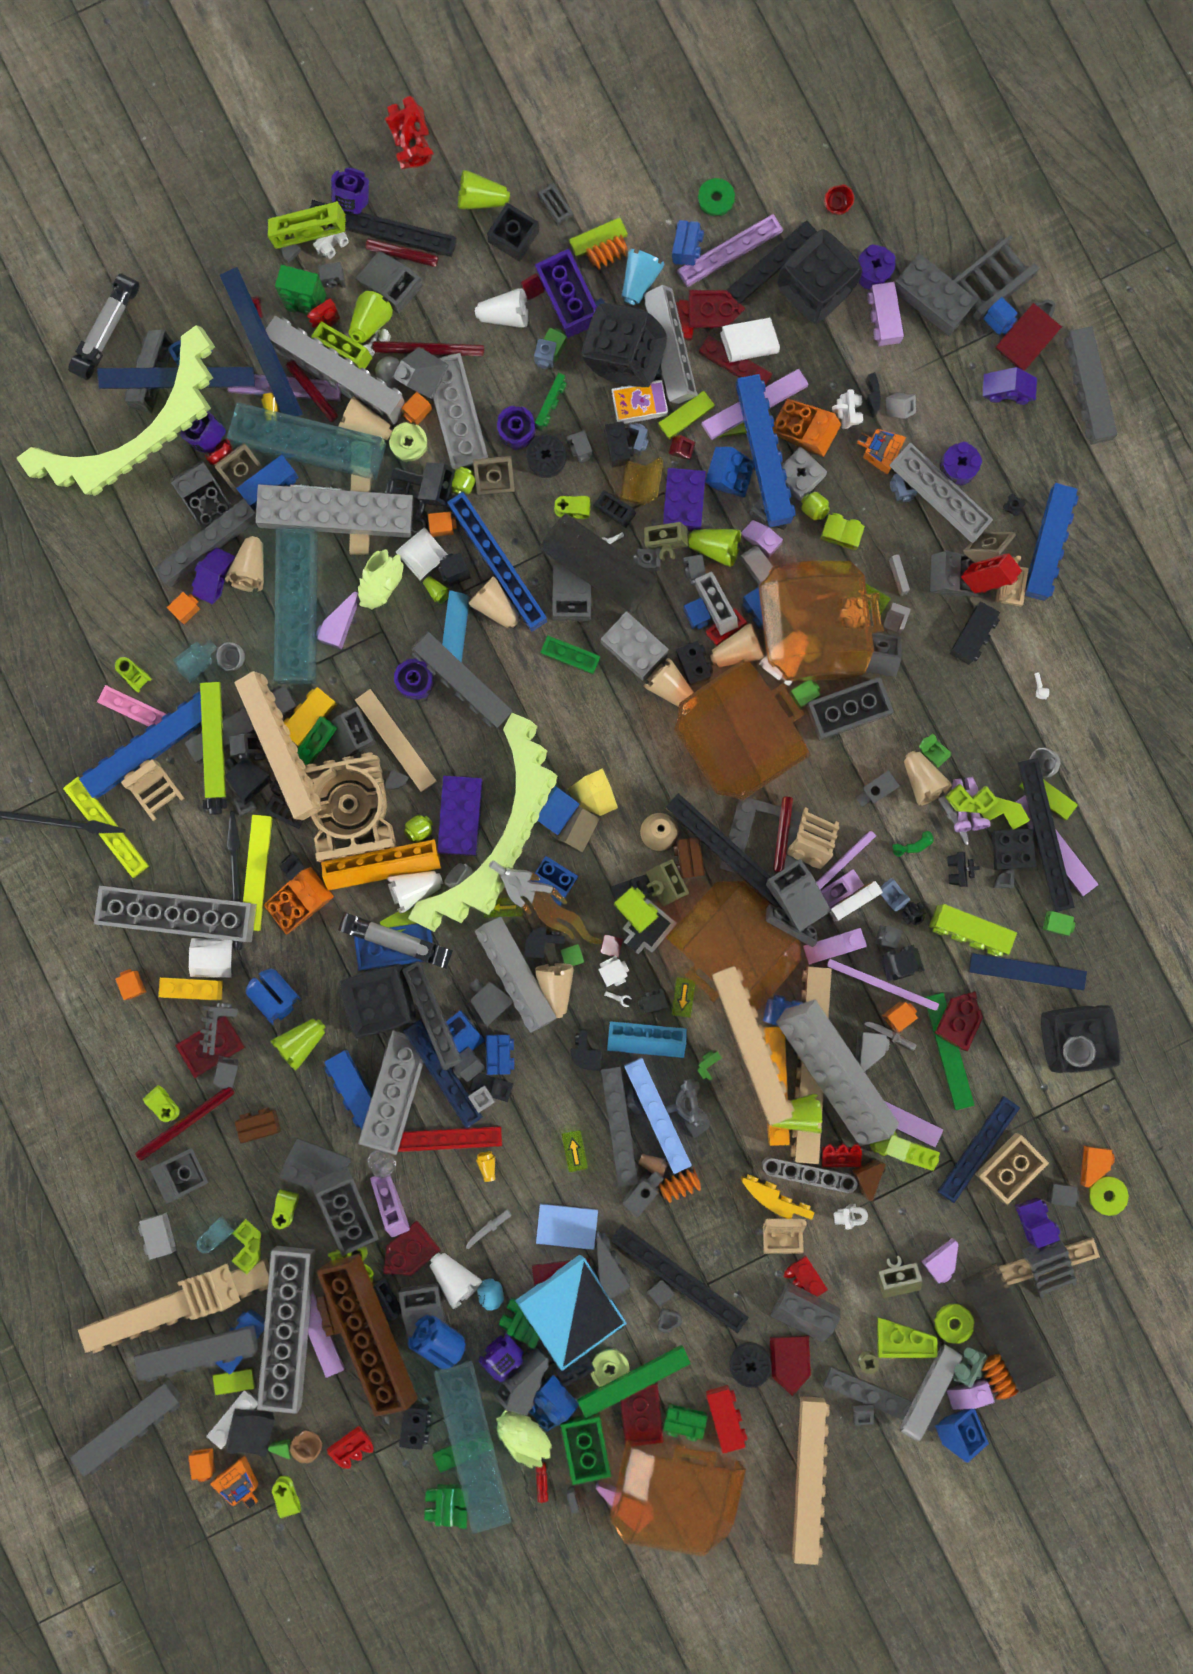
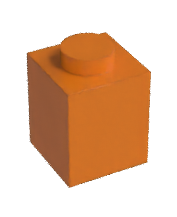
[401,392,432,425]
[428,512,457,537]
[167,592,200,624]
[115,969,146,1000]
[189,1448,215,1482]

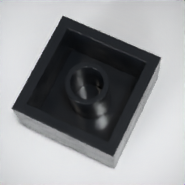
[487,203,540,262]

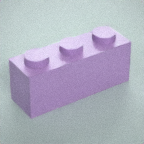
[867,282,904,346]

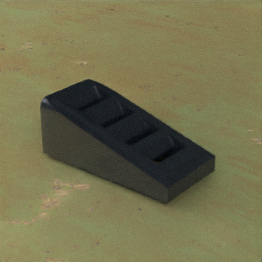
[593,490,636,528]
[264,795,304,829]

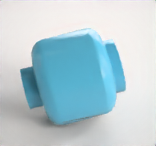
[477,1279,504,1310]

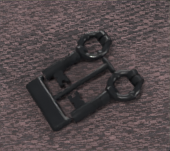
[385,468,427,537]

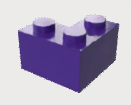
[983,367,1037,405]
[192,547,236,605]
[1015,1197,1060,1248]

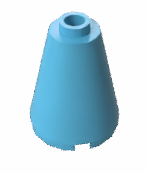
[622,249,665,306]

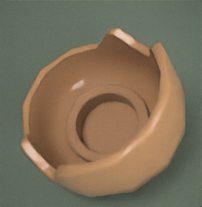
[290,1430,322,1463]

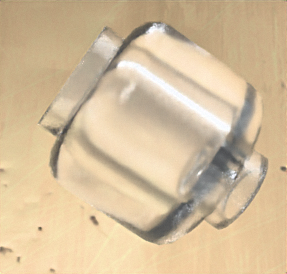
[367,1150,396,1178]

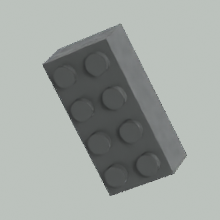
[895,253,978,337]
[806,677,894,741]
[311,1166,378,1256]

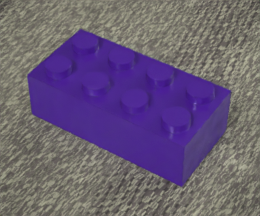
[535,249,597,338]
[437,776,483,857]

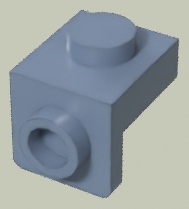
[534,339,557,369]
[629,423,649,456]
[890,473,918,502]
[880,878,910,911]

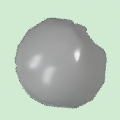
[375,356,400,388]
[216,642,245,671]
[1029,748,1061,778]
[444,863,473,888]
[1063,1036,1095,1067]

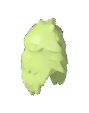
[358,549,403,610]
[496,1410,552,1468]

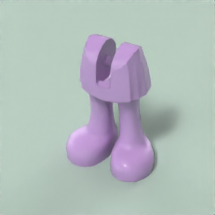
[952,777,991,832]

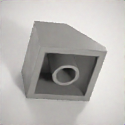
[855,1031,889,1072]

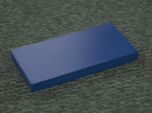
[354,924,433,971]

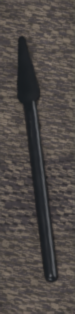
[0,811,126,834]
[227,811,243,950]

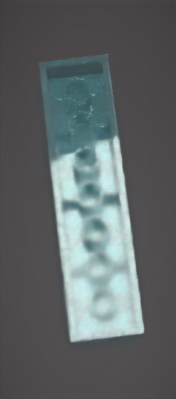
[227,402,386,480]
[274,529,318,684]
[433,1359,512,1534]

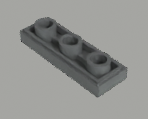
[766,905,817,947]

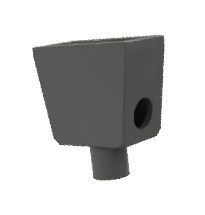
[856,770,900,807]
[469,979,514,1026]
[623,1171,664,1218]

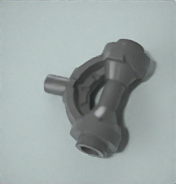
[666,1079,708,1127]

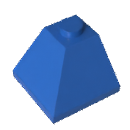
[935,1409,989,1462]

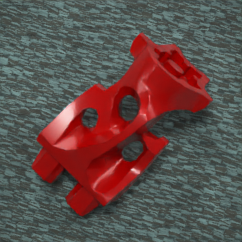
[385,96,434,169]

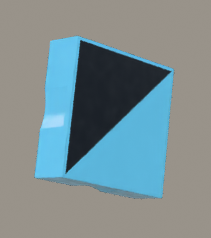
[515,1254,627,1370]

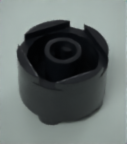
[880,945,925,982]

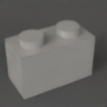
[138,1212,177,1260]

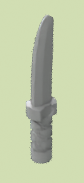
[938,795,968,845]
[865,1022,917,1051]
[466,1209,512,1249]

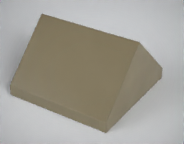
[214,443,263,495]
[473,456,515,495]
[964,531,1016,563]
[549,806,600,853]

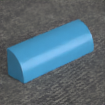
[442,591,470,663]
[607,1022,687,1058]

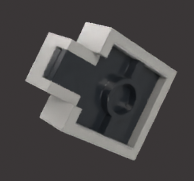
[622,899,677,954]

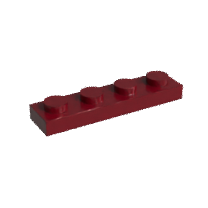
[698,335,772,386]

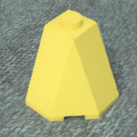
[568,769,618,816]

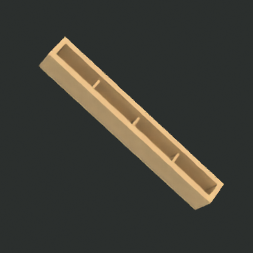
[234,671,322,820]
[712,966,794,1126]
[792,1396,829,1565]

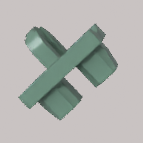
[953,1347,988,1388]

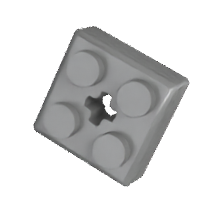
[782,447,827,501]

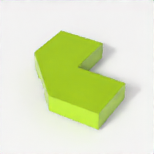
[944,784,999,813]
[981,797,1030,830]
[232,1219,261,1275]

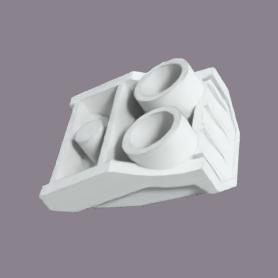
[395,528,448,580]
[189,938,233,978]

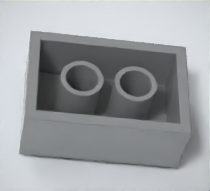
[601,611,669,681]

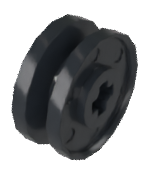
[526,435,566,478]
[730,1342,771,1388]

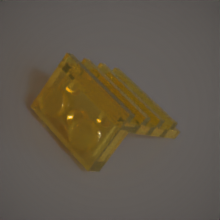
[620,457,663,506]

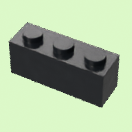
[949,601,1001,665]

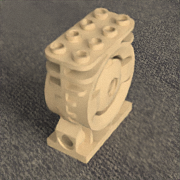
[304,752,397,862]

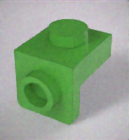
[919,734,951,768]
[697,1050,722,1081]

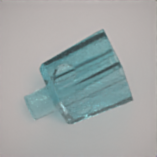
[173,640,217,684]

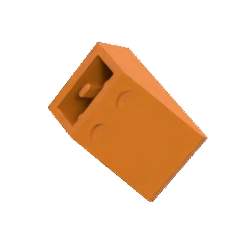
[772,399,841,457]
[264,867,334,935]

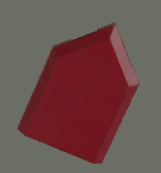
[689,290,746,328]
[935,991,983,1051]
[383,1220,441,1276]
[770,1335,811,1396]

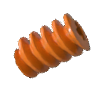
[586,234,628,269]
[659,1167,701,1203]
[981,1354,1019,1400]

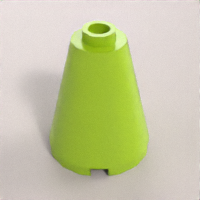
[458,170,510,210]
[348,291,393,343]
[688,529,741,567]
[270,1018,326,1071]
[767,1094,822,1133]

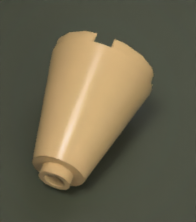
[337,396,392,443]
[225,536,264,592]
[468,576,520,628]
[710,623,765,667]
[644,658,696,710]
[904,751,952,806]
[640,813,678,851]
[535,963,574,1018]

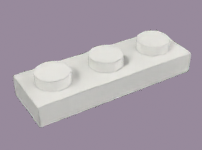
[206,1390,258,1449]

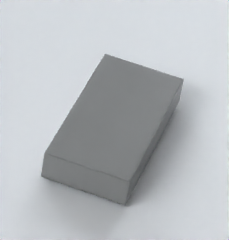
[889,554,910,596]

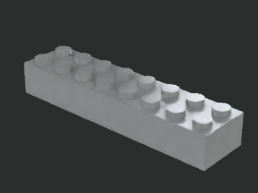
[266,316,405,427]
[256,484,413,538]
[94,886,257,942]
[776,999,899,1146]
[257,1246,316,1413]

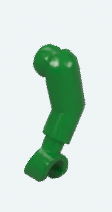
[892,831,934,857]

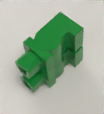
[499,1297,540,1349]
[424,1484,469,1529]

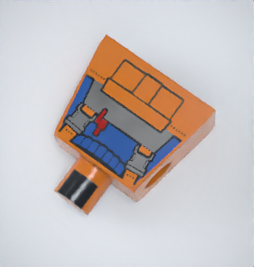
[857,429,906,474]
[211,1455,259,1509]

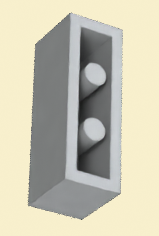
[695,571,738,635]

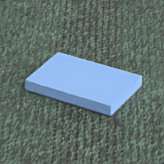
[536,1203,598,1250]

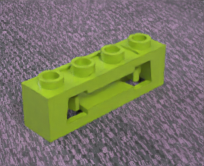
[268,201,345,249]

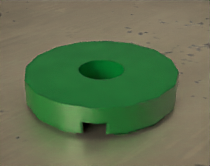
[698,178,735,216]

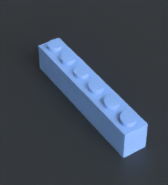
[624,1057,692,1174]

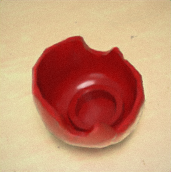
[824,184,854,215]
[205,438,234,465]

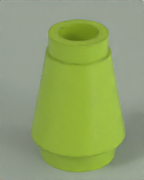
[423,576,449,604]

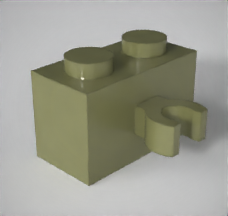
[644,522,688,561]
[646,859,689,907]
[877,1256,922,1298]

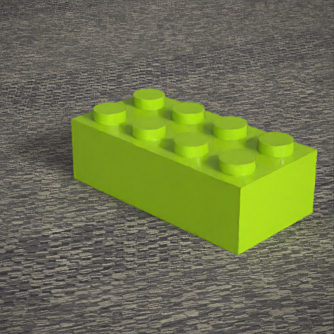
[929,904,1017,957]

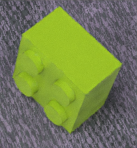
[614,887,658,933]

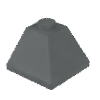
[393,347,449,399]

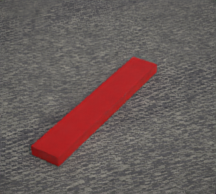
[397,1126,502,1152]

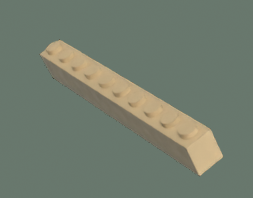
[790,967,832,1164]
[78,1258,270,1353]

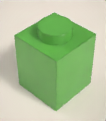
[544,328,567,362]
[789,679,821,709]
[1042,911,1075,936]

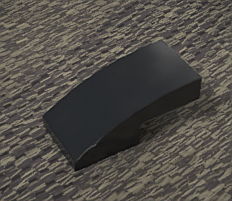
[866,372,881,417]
[279,851,305,881]
[610,874,654,902]
[469,1073,513,1102]

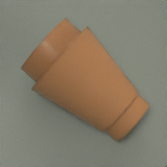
[639,1154,669,1177]

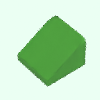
[560,944,585,966]
[268,1439,292,1459]

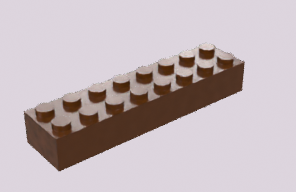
[317,1254,418,1416]

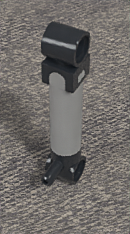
[68,273,140,380]
[338,912,453,969]

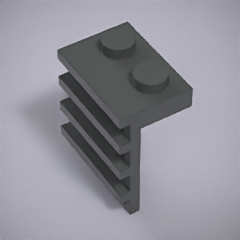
[199,1003,238,1055]
[1021,1238,1077,1299]

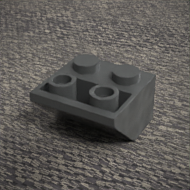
[331,707,376,760]

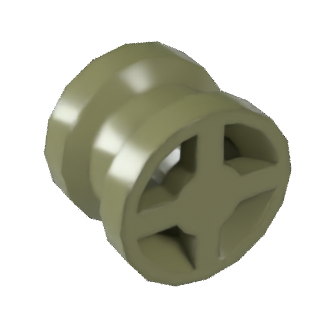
[858,1351,879,1374]

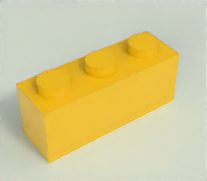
[284,687,337,746]
[159,978,223,1000]

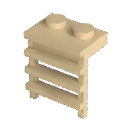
[995,556,1029,607]
[121,759,185,821]
[787,807,839,869]
[763,1219,807,1254]
[178,1264,240,1320]

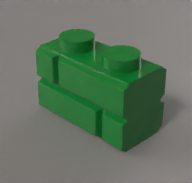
[663,1403,707,1442]

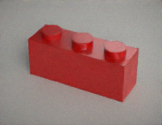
[961,553,1023,594]
[706,1385,748,1454]

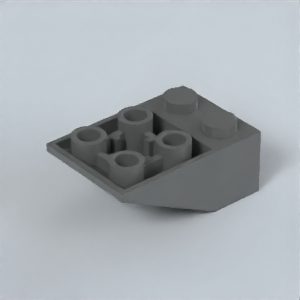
[356,251,423,314]
[171,460,232,530]
[930,551,990,597]
[553,564,591,621]
[766,859,831,932]
[597,1230,632,1300]
[399,1282,446,1338]
[494,1346,549,1416]

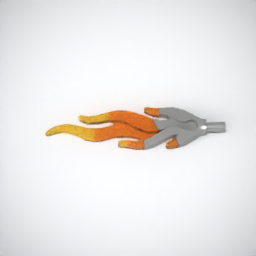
[489,860,602,944]

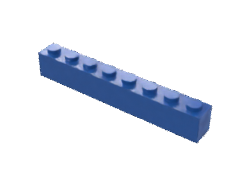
[736,374,795,527]
[447,492,547,632]
[79,691,202,799]

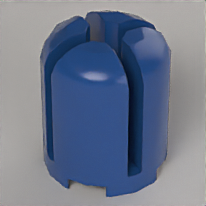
[246,969,302,1025]
[408,1315,465,1369]

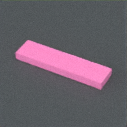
[97,685,166,727]

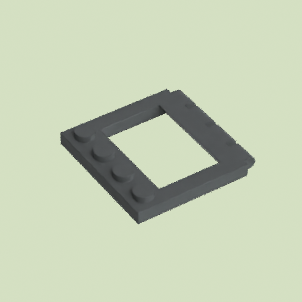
[719,795,812,877]

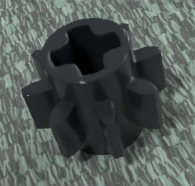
[202,798,227,815]
[901,902,926,925]

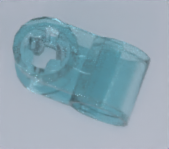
[196,1216,235,1253]

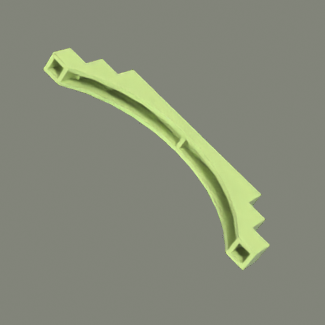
[17,325,215,496]
[408,713,558,932]

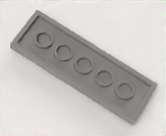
[433,353,488,469]
[889,442,993,543]
[358,1030,423,1155]

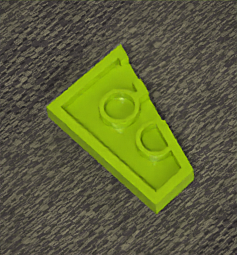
[877,1316,938,1358]

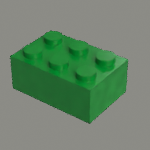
[275,265,327,315]
[561,1412,611,1485]

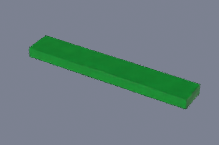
[924,993,975,1110]
[577,1345,691,1419]

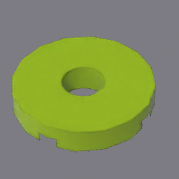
[1089,1176,1129,1216]
[934,1303,974,1344]

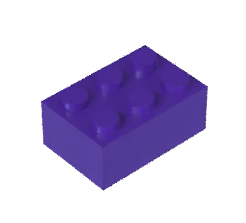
[663,468,706,532]

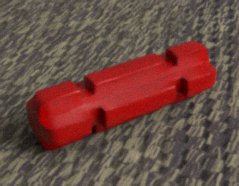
[535,1462,548,1503]

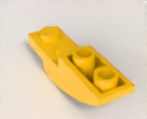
[741,1174,815,1220]

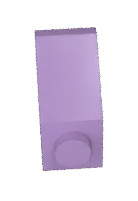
[741,520,783,559]
[820,869,864,907]
[921,1238,958,1283]
[946,1378,994,1410]

